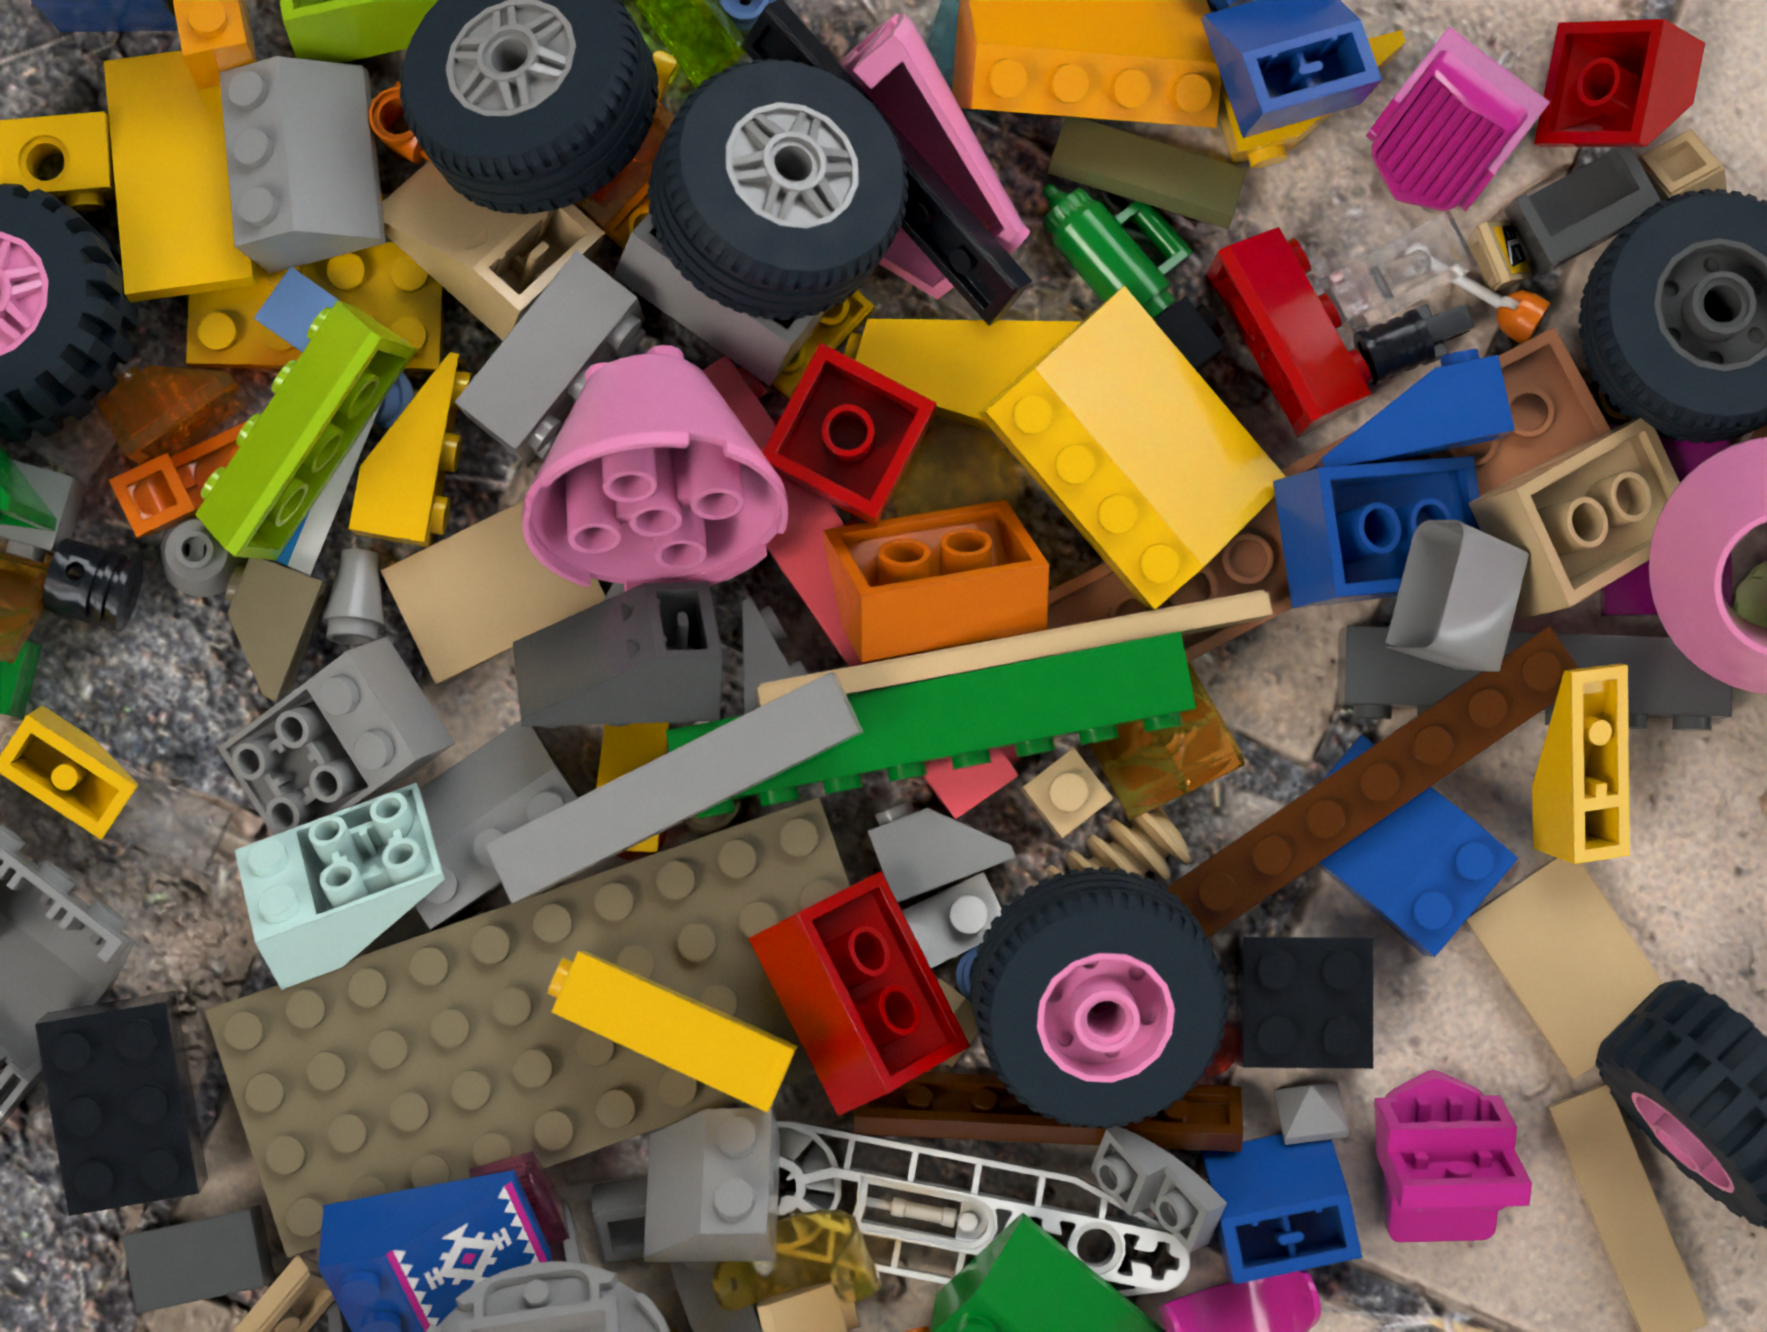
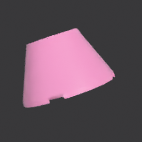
[1649,437,1767,694]

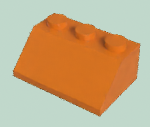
[823,500,1049,662]

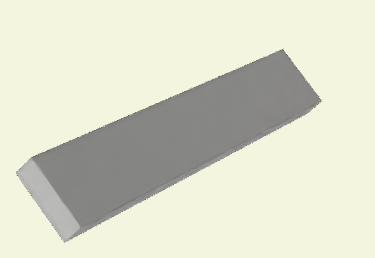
[485,672,863,904]

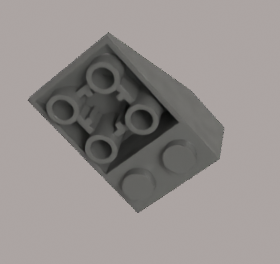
[513,581,723,728]

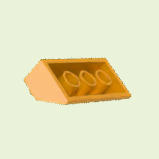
[952,0,1221,128]

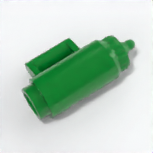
[1042,184,1194,320]

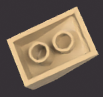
[1468,418,1680,619]

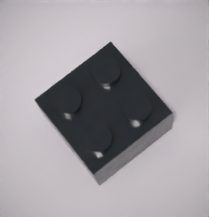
[1236,936,1373,1069]

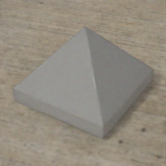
[1274,1082,1349,1145]

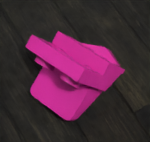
[1366,26,1550,212]
[1374,1069,1532,1242]

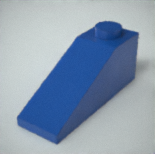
[1314,349,1515,468]

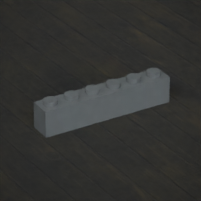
[1337,626,1732,731]

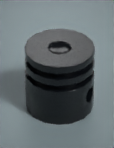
[42,538,144,632]

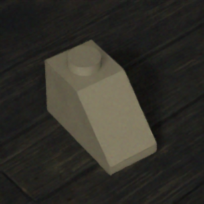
[225,558,332,702]

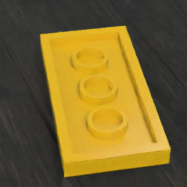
[186,242,445,372]

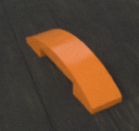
[109,421,247,539]

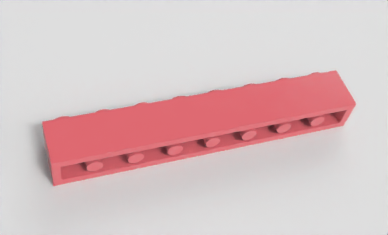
[703,355,1021,820]

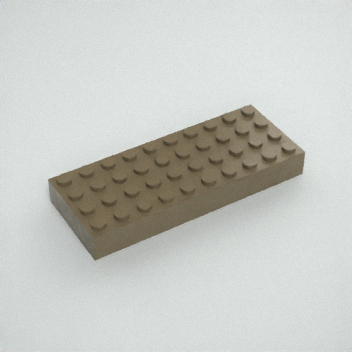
[204,797,850,1258]

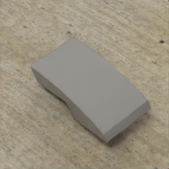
[1090,1125,1227,1253]

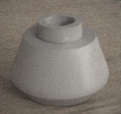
[160,515,247,597]

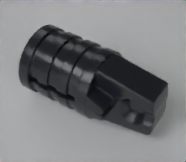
[1353,304,1474,386]

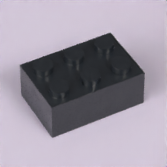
[35,991,208,1216]

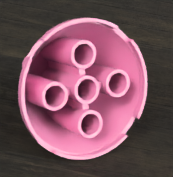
[522,345,788,592]

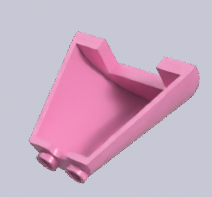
[838,12,1030,300]

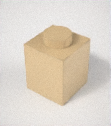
[1020,748,1114,840]

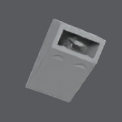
[218,637,455,835]

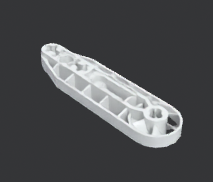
[776,1119,1191,1297]

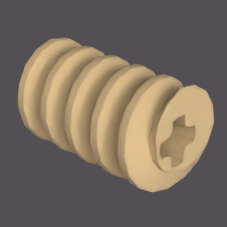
[1045,799,1192,880]

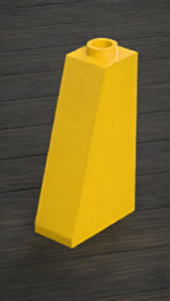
[844,319,1082,433]
[547,950,798,1113]

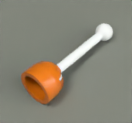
[1405,242,1551,344]

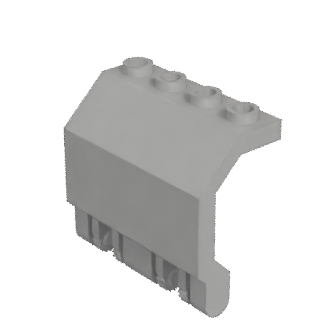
[0,823,136,1126]

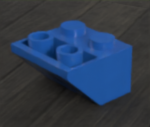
[1201,0,1382,138]
[1200,1133,1363,1284]

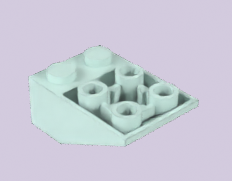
[234,782,445,990]

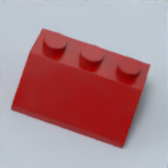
[1206,227,1373,439]
[748,871,970,1116]

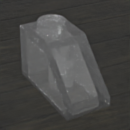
[1319,210,1478,336]

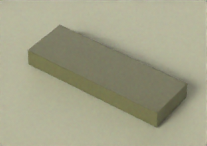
[1047,116,1247,230]

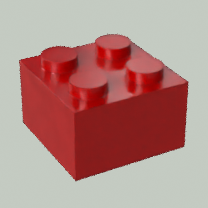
[762,342,937,527]

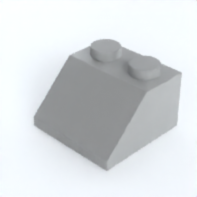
[643,1108,781,1262]

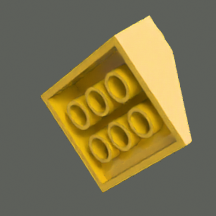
[977,286,1286,610]

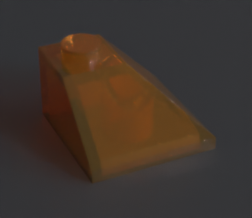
[97,365,256,465]

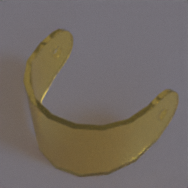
[712,1209,882,1311]

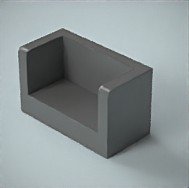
[1504,147,1661,276]
[122,1205,276,1314]

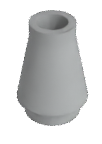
[321,548,385,646]

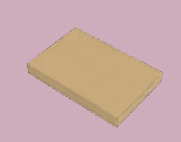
[380,500,606,686]
[1465,857,1663,1080]

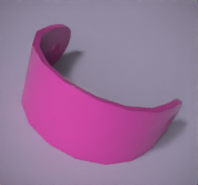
[1159,1270,1321,1332]

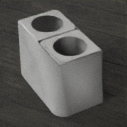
[1386,520,1530,672]

